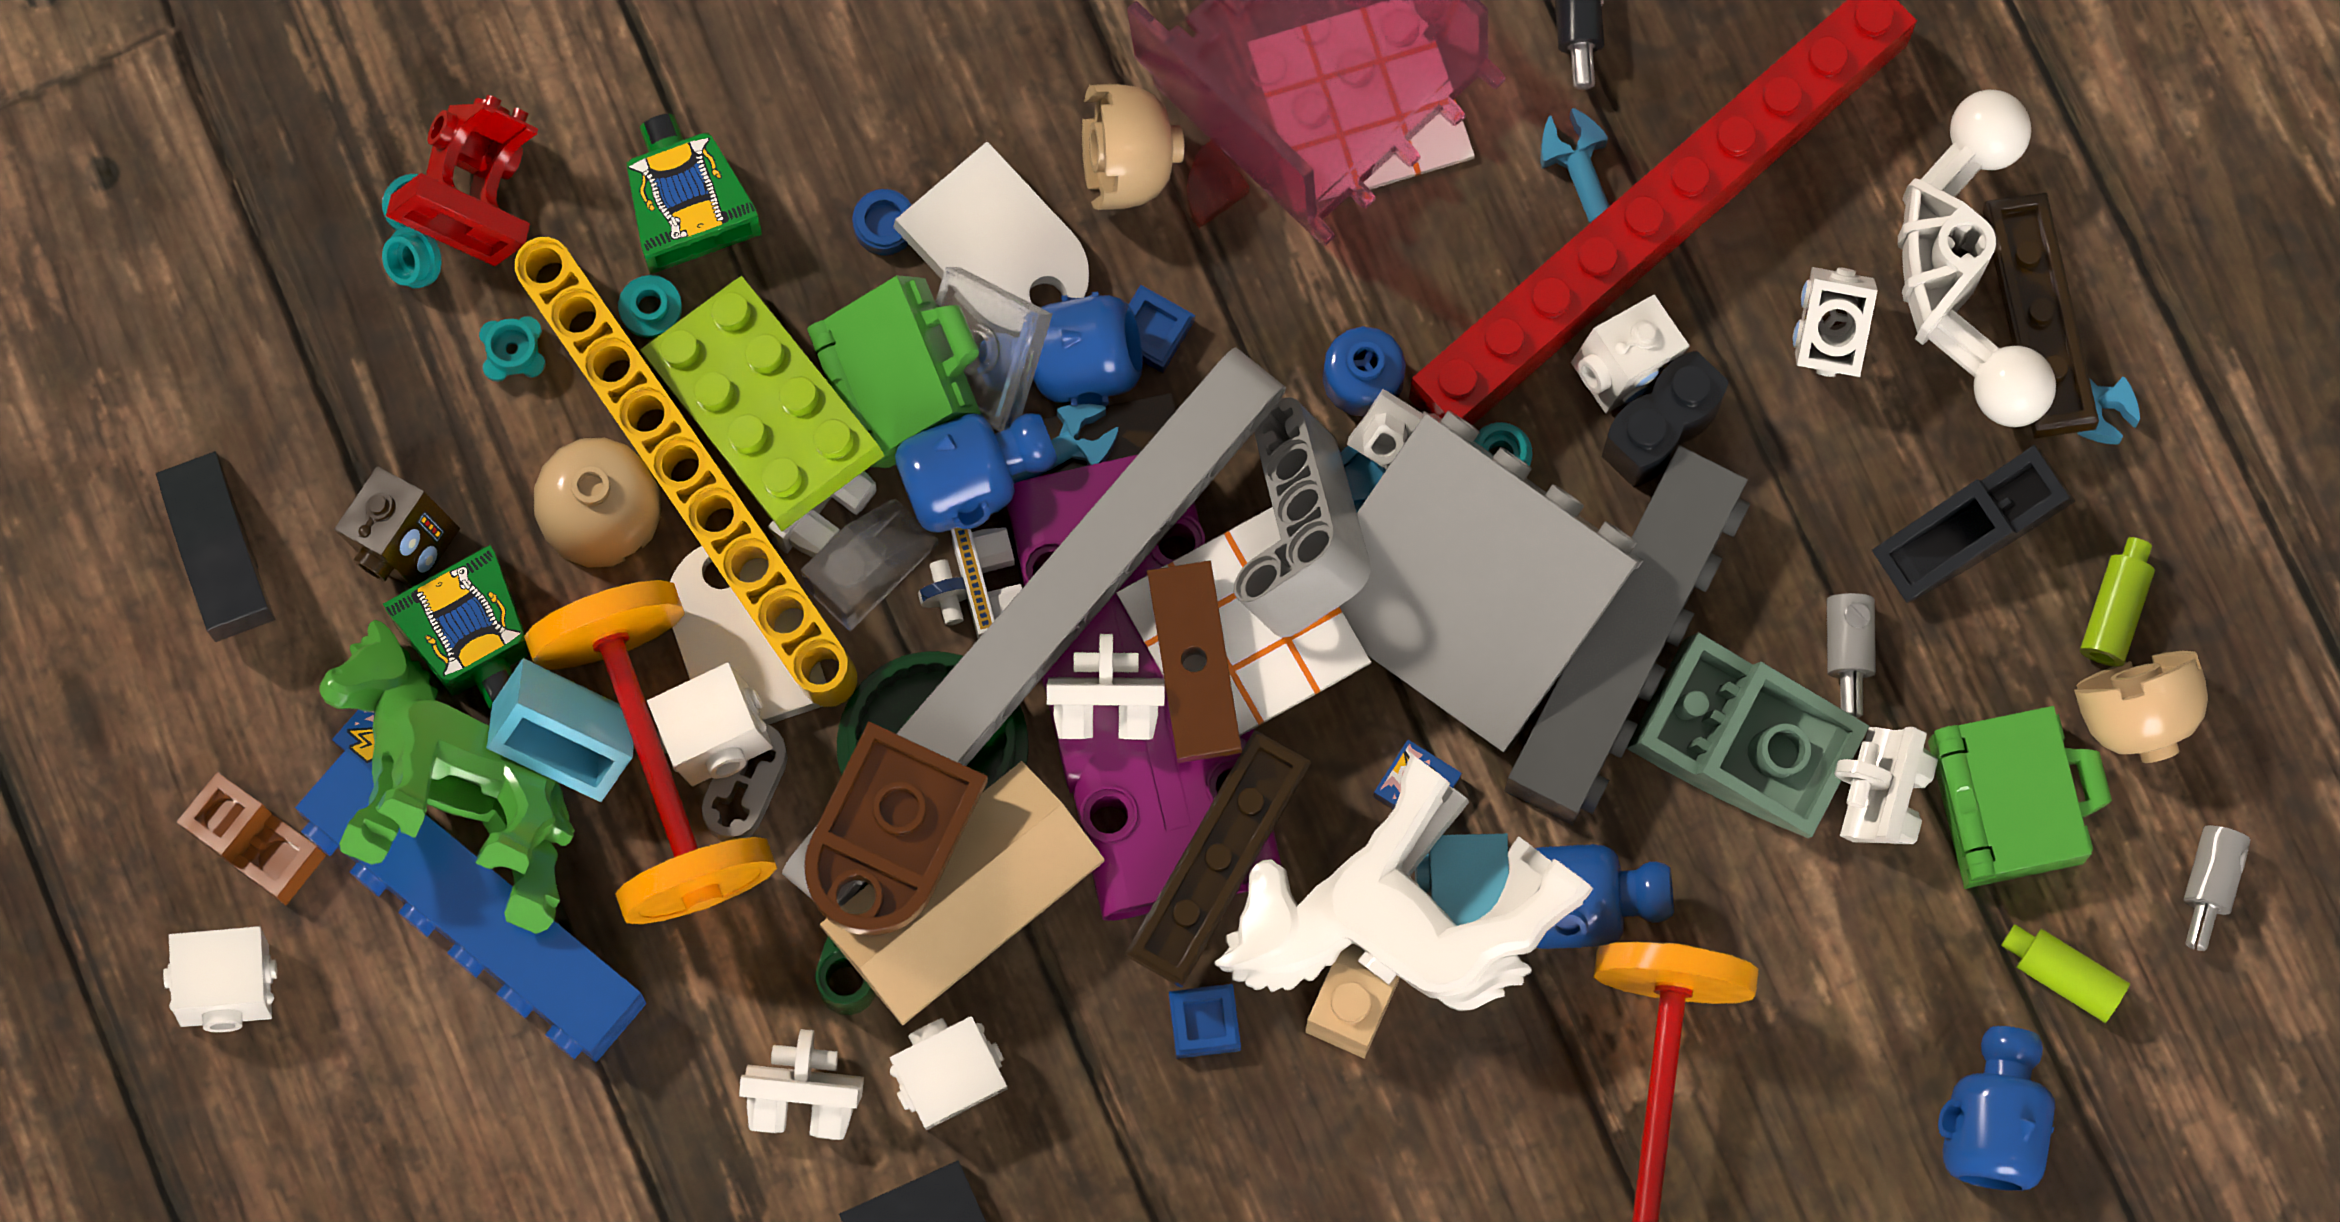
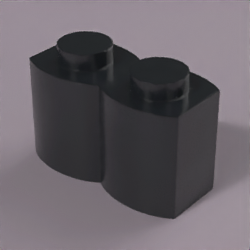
[1601,350,1729,487]

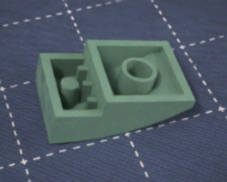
[1626,633,1869,838]

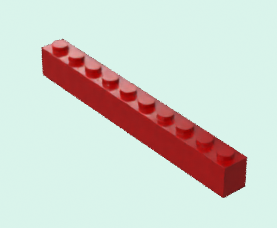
[1409,0,1917,425]

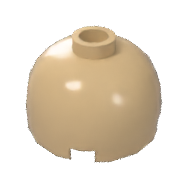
[1082,84,1184,210]
[534,437,661,568]
[2074,651,2208,763]

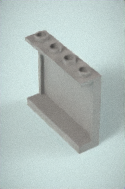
[1339,410,1643,752]

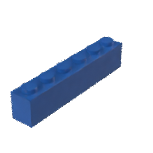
[295,749,647,1062]

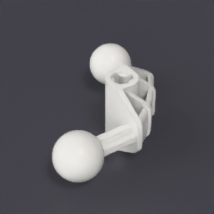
[1898,90,2056,427]

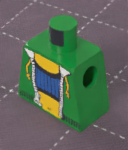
[626,114,762,275]
[383,545,530,710]

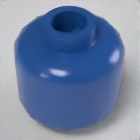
[1322,326,1406,417]

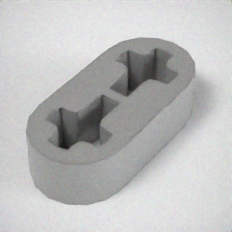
[702,724,788,842]

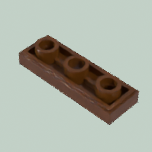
[1147,560,1242,763]

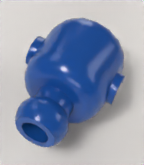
[983,292,1143,407]
[895,413,1058,533]
[1535,844,1674,949]
[1938,1026,2055,1191]

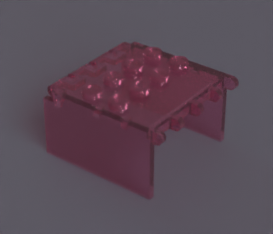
[1127,0,1506,246]

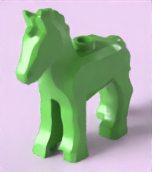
[319,620,575,934]

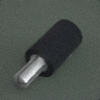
[1555,0,1605,90]

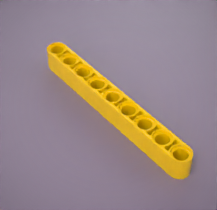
[515,237,857,707]

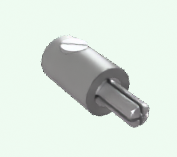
[1827,593,1876,718]
[2183,825,2251,951]

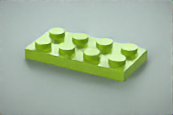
[640,275,884,532]

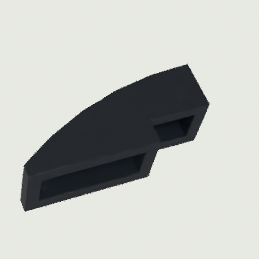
[1872,445,2075,603]
[156,451,276,642]

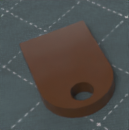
[804,722,988,935]

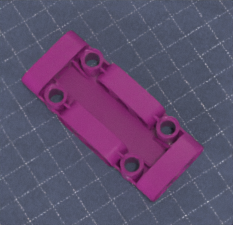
[1006,454,1282,921]

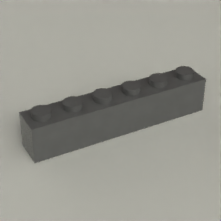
[1504,446,1751,826]

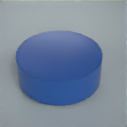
[852,189,912,255]

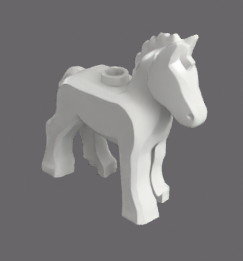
[1215,754,1593,1011]

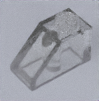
[800,498,940,631]

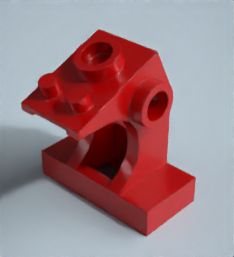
[386,95,538,266]

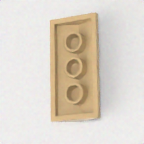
[820,761,1104,1026]

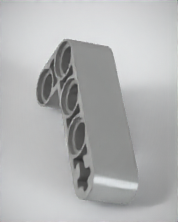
[1234,397,1371,637]

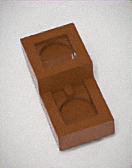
[177,772,326,906]

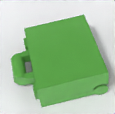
[807,275,981,468]
[1928,706,2112,889]

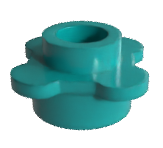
[479,316,545,382]

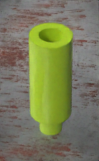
[2080,537,2155,667]
[2001,924,2130,1023]

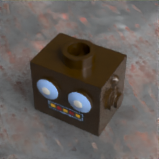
[334,466,460,588]

